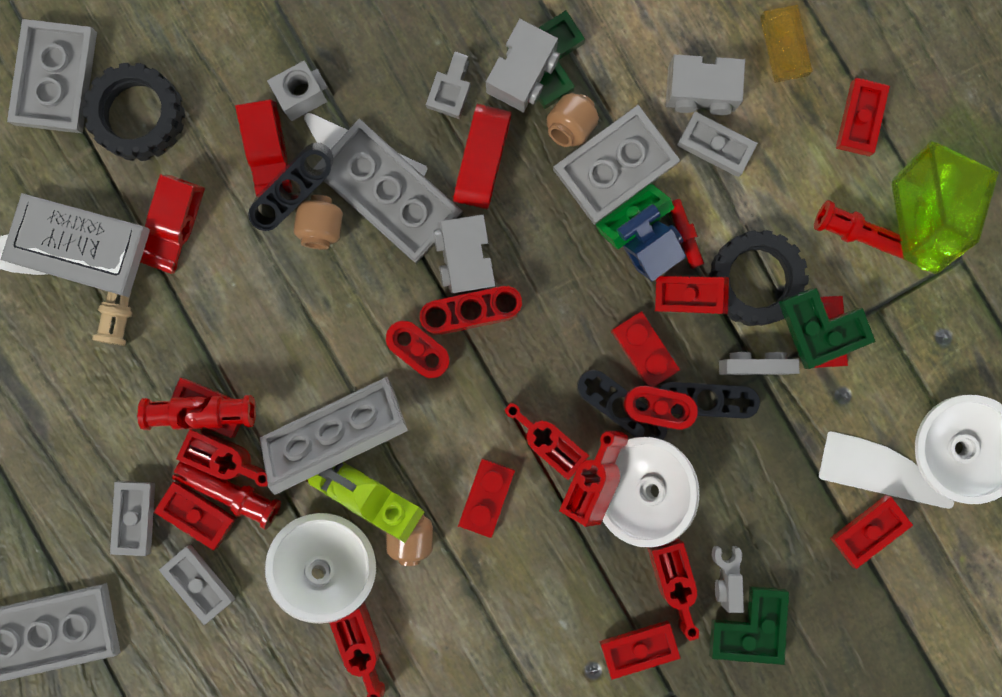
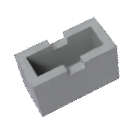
[486,19,560,112]
[666,54,745,115]
[433,214,495,293]

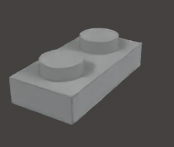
[677,111,758,177]
[719,352,800,375]
[110,481,155,556]
[159,544,236,625]

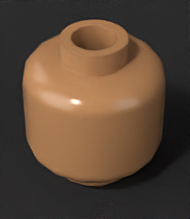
[546,93,599,147]
[293,195,343,250]
[386,514,433,566]

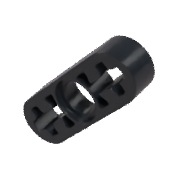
[577,370,668,440]
[658,382,760,419]

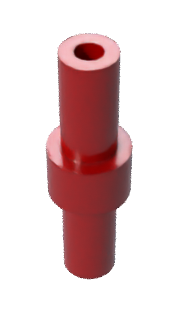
[670,199,704,269]

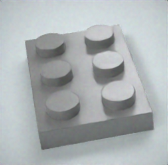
[7,19,97,134]
[553,105,681,225]

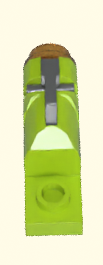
[306,462,425,543]

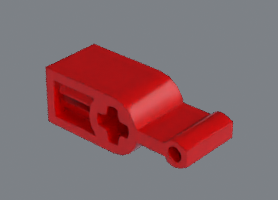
[235,99,293,196]
[140,174,205,274]
[504,403,589,480]
[176,428,268,487]
[559,431,628,527]
[647,538,699,641]
[329,601,385,697]

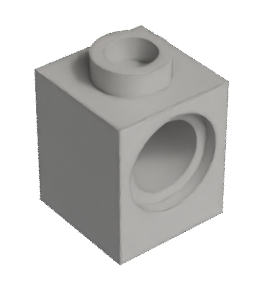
[267,60,328,121]

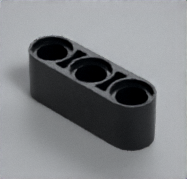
[248,142,334,231]

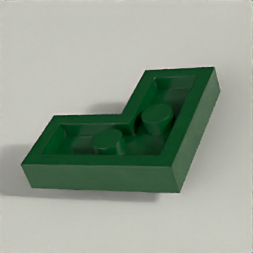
[507,10,585,109]
[778,288,876,369]
[709,586,789,665]

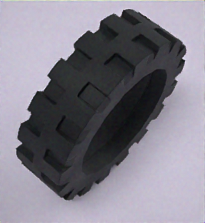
[83,63,185,161]
[708,230,809,326]

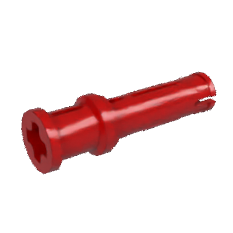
[814,200,925,264]
[172,461,281,530]

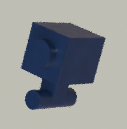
[617,204,686,281]

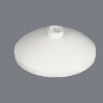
[915,395,1002,504]
[599,437,699,547]
[265,513,376,623]

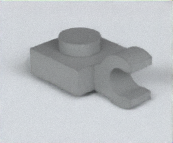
[426,52,471,119]
[712,546,744,613]

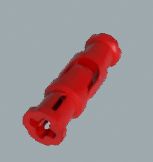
[137,395,256,430]

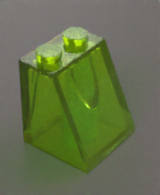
[891,140,999,274]

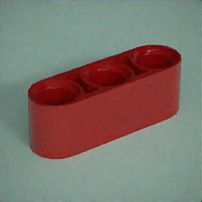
[453,103,512,210]
[420,286,522,335]

